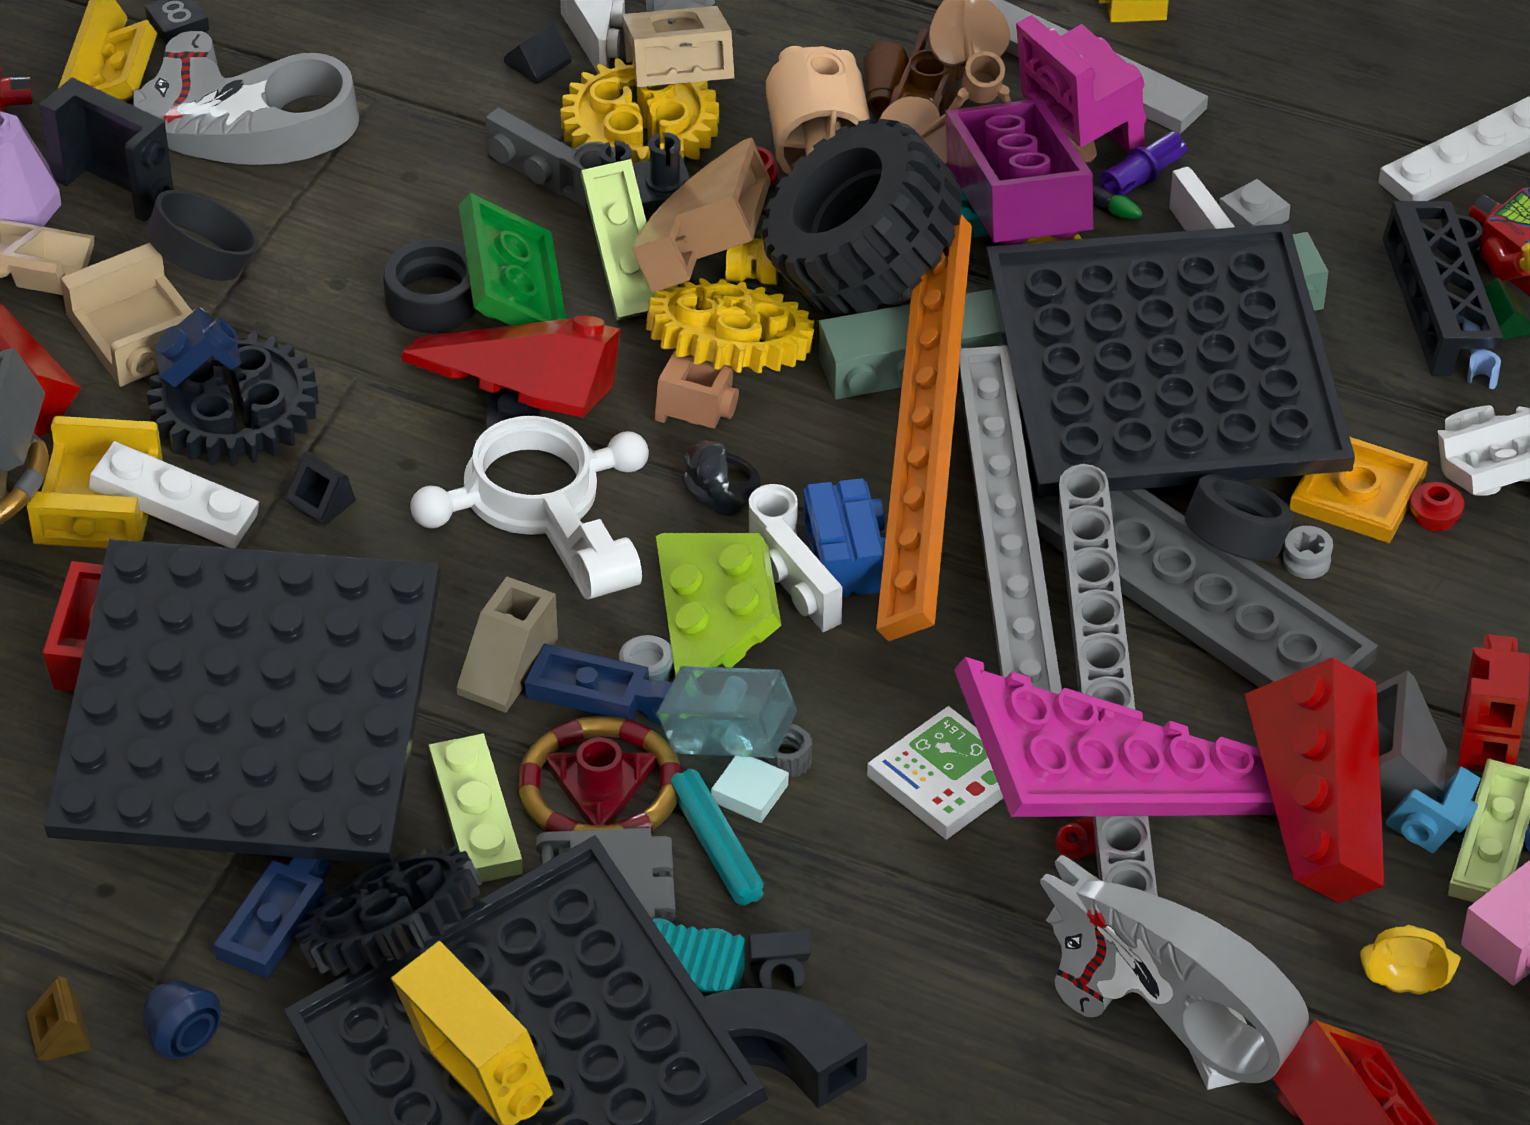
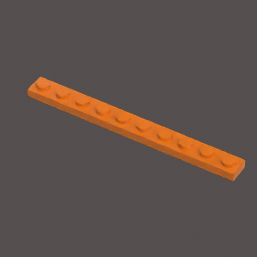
[876,214,972,642]

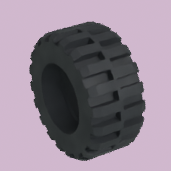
[762,119,962,316]

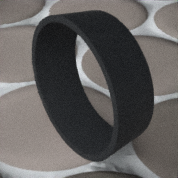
[146,190,259,281]

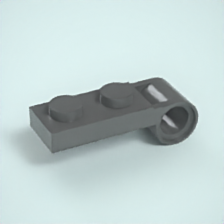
[485,107,615,207]

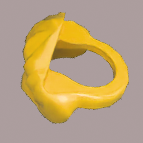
[1360,925,1461,994]

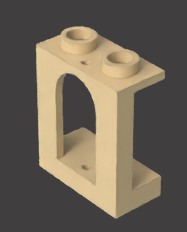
[622,6,734,87]

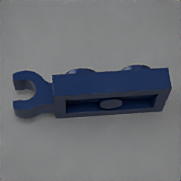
[525,644,681,727]
[214,857,331,979]

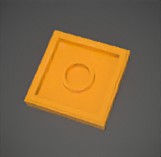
[1290,437,1428,544]

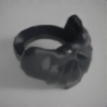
[682,440,760,516]

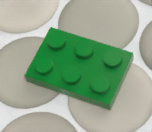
[458,193,566,325]

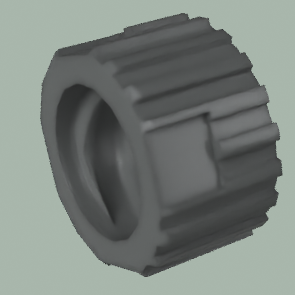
[762,723,813,779]

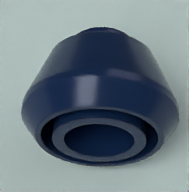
[142,981,221,1059]

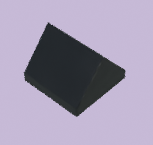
[504,23,572,84]
[284,452,356,524]

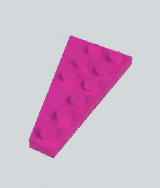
[954,657,1277,817]

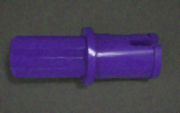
[1100,131,1187,196]

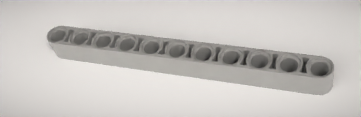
[1059,464,1158,896]

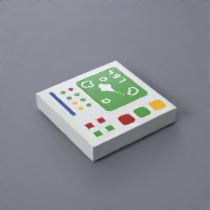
[867,706,1003,840]

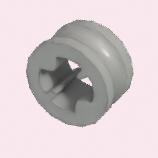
[1282,526,1333,579]

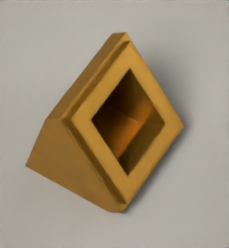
[27,976,91,1061]

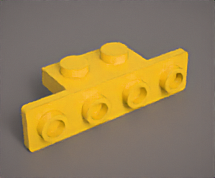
[58,0,157,102]

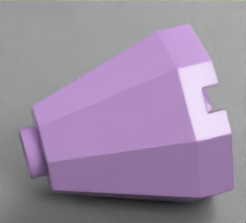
[0,111,61,227]

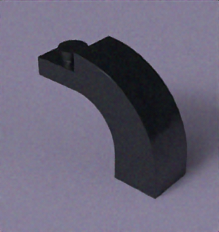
[704,988,867,1108]

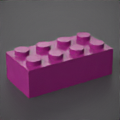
[945,98,1093,245]

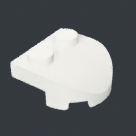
[1438,405,1530,496]

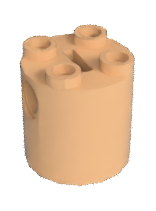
[766,46,870,175]

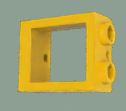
[391,940,553,1125]

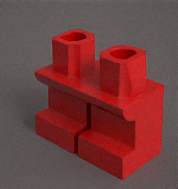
[1457,634,1530,771]

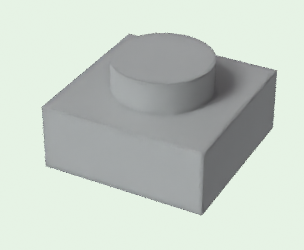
[1219,179,1290,227]

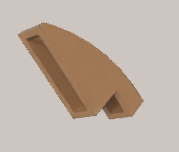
[632,137,771,293]

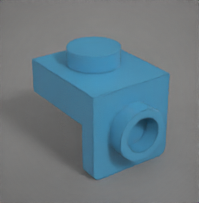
[1386,766,1481,854]

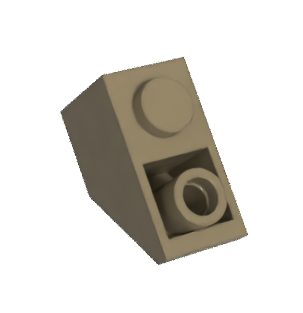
[456,576,558,713]

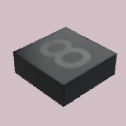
[145,0,209,45]

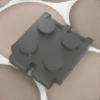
[536,828,676,922]

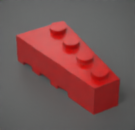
[1245,657,1384,903]

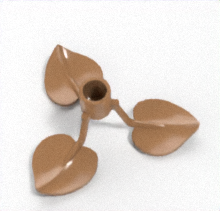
[880,0,1097,165]

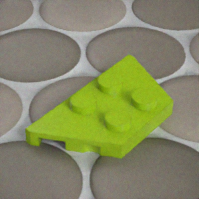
[656,533,781,702]

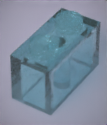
[657,666,797,758]

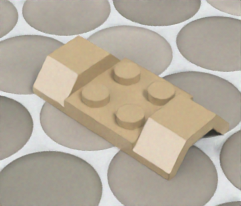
[0,219,94,295]

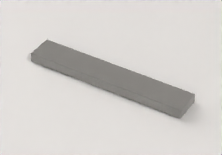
[989,0,1208,134]

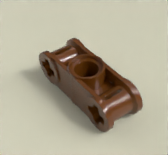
[890,29,966,117]

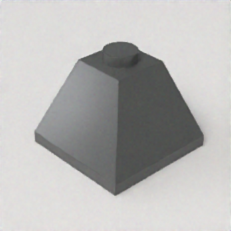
[1376,670,1447,813]

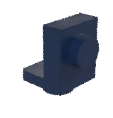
[154,307,241,387]

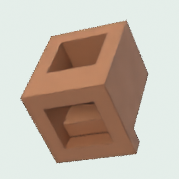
[655,350,739,429]

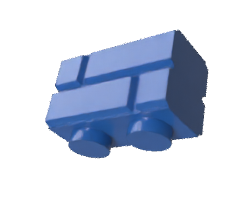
[803,478,886,597]

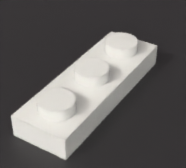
[89,441,259,548]

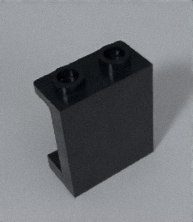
[40,77,174,222]

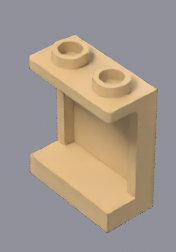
[60,243,204,387]

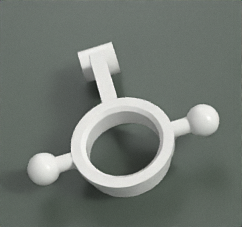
[410,416,649,599]

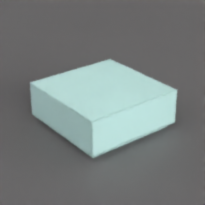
[711,751,789,823]

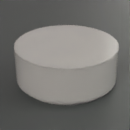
[619,635,675,681]

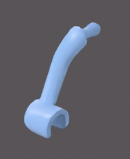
[1458,317,1501,389]

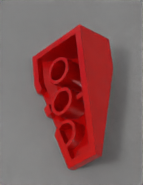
[402,316,620,418]

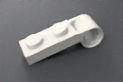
[749,484,842,632]

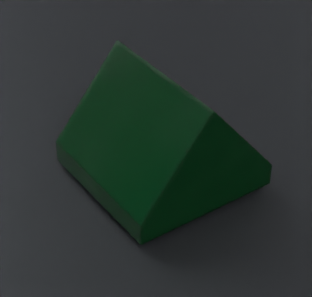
[1480,277,1530,340]

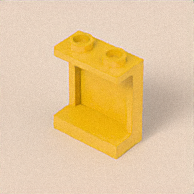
[27,416,163,548]

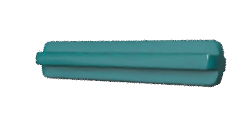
[671,769,764,906]

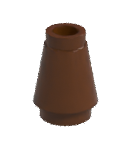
[863,41,909,115]

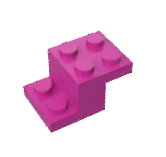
[1016,15,1146,154]

